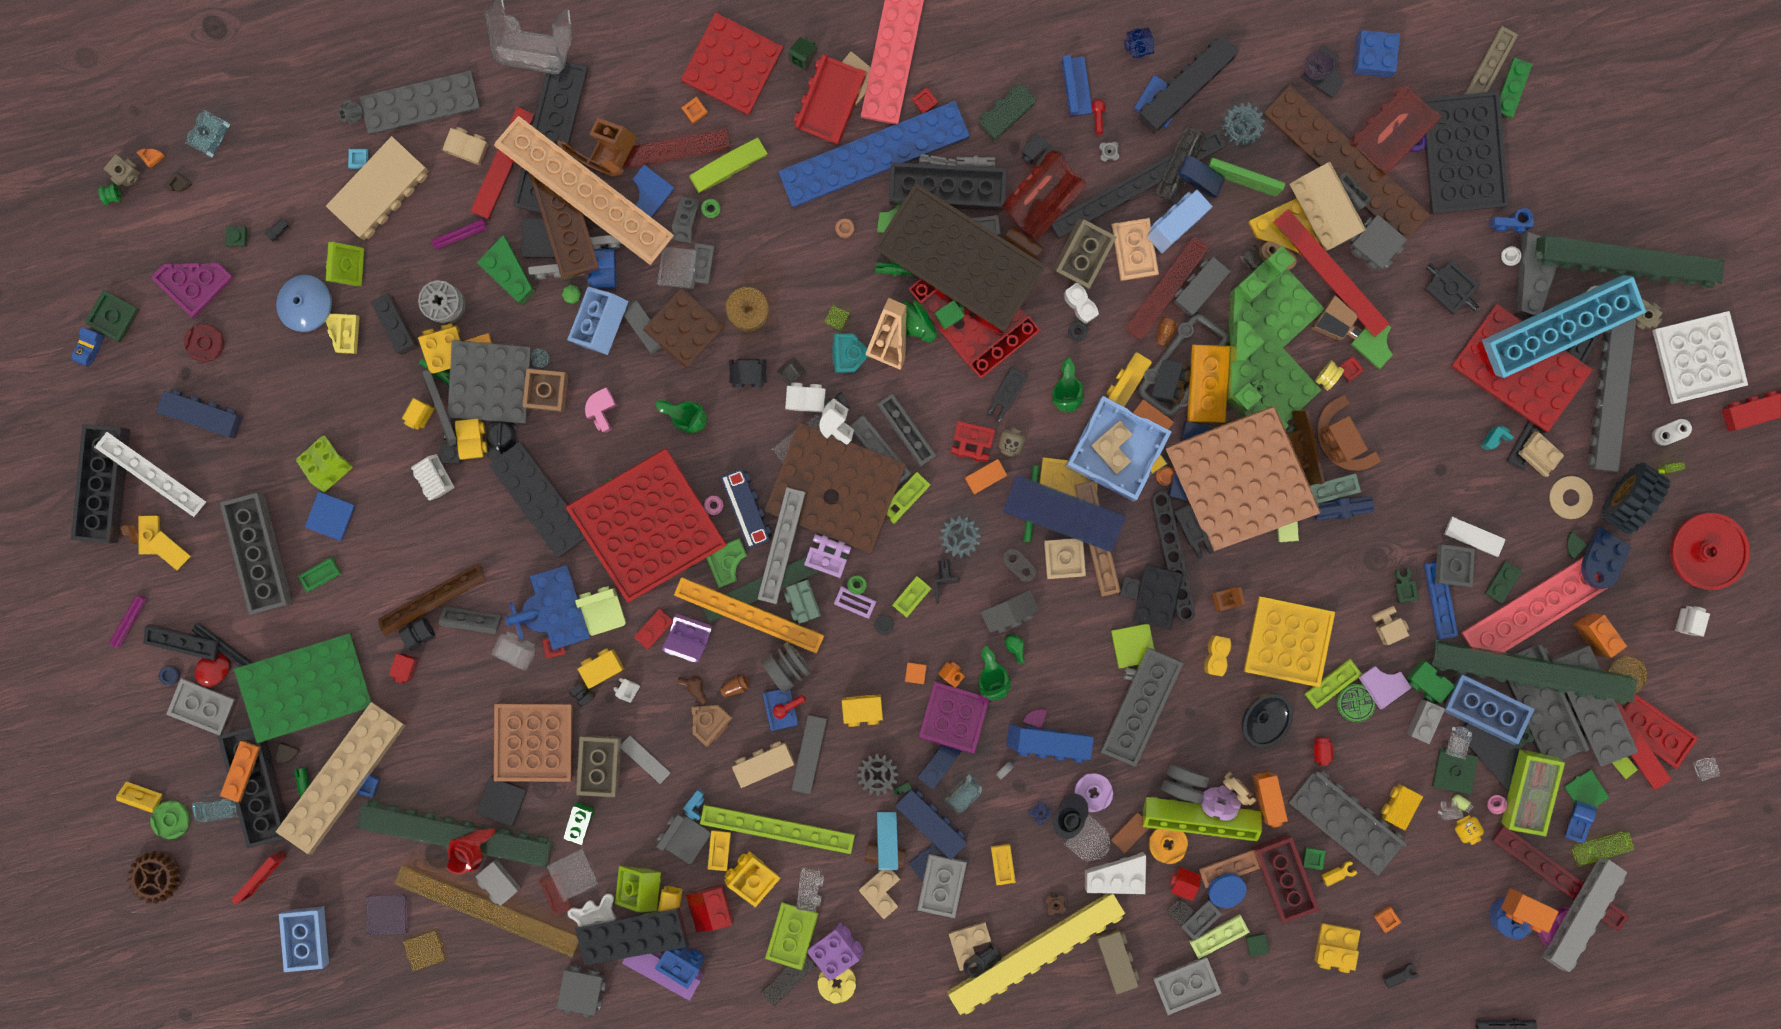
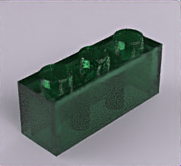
[978,83,1037,143]

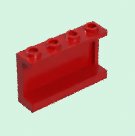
[794,54,868,145]

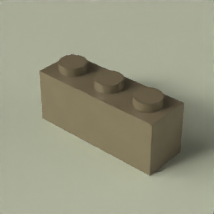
[1096,928,1140,994]

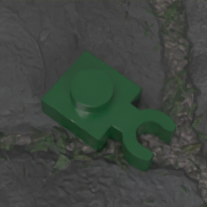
[1394,568,1419,603]

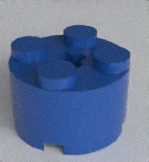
[1490,897,1532,939]

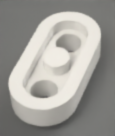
[1652,419,1692,446]

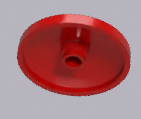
[1670,513,1750,590]

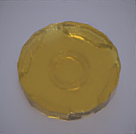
[1607,656,1647,695]

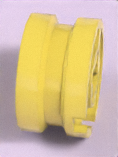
[1315,360,1344,391]

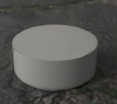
[996,762,1014,780]

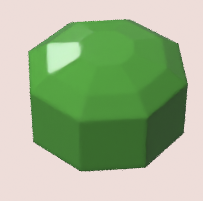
[562,285,582,304]

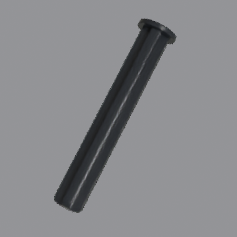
[192,623,253,667]

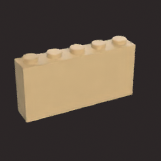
[326,136,429,240]

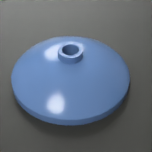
[276,275,332,332]

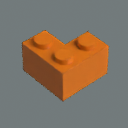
[1501,888,1559,933]

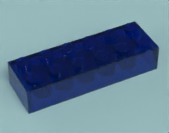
[1003,474,1126,553]

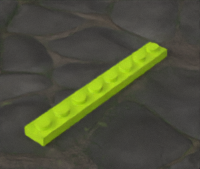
[700,804,855,854]

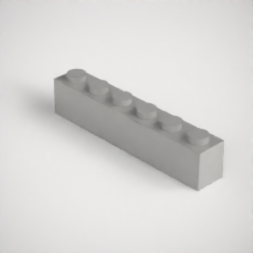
[1542,858,1627,972]

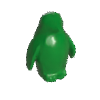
[902,300,937,343]

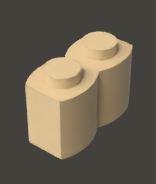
[442,127,489,166]

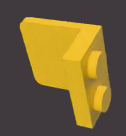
[418,323,461,373]

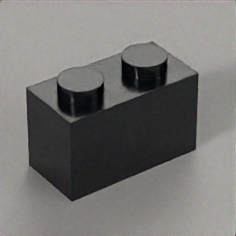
[1152,360,1190,405]

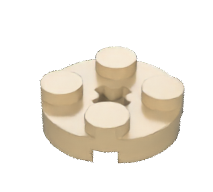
[1223,772,1257,806]

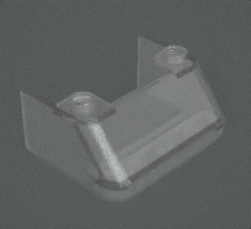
[485,0,572,74]

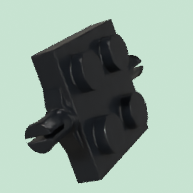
[1424,260,1480,315]

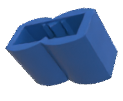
[588,249,617,290]

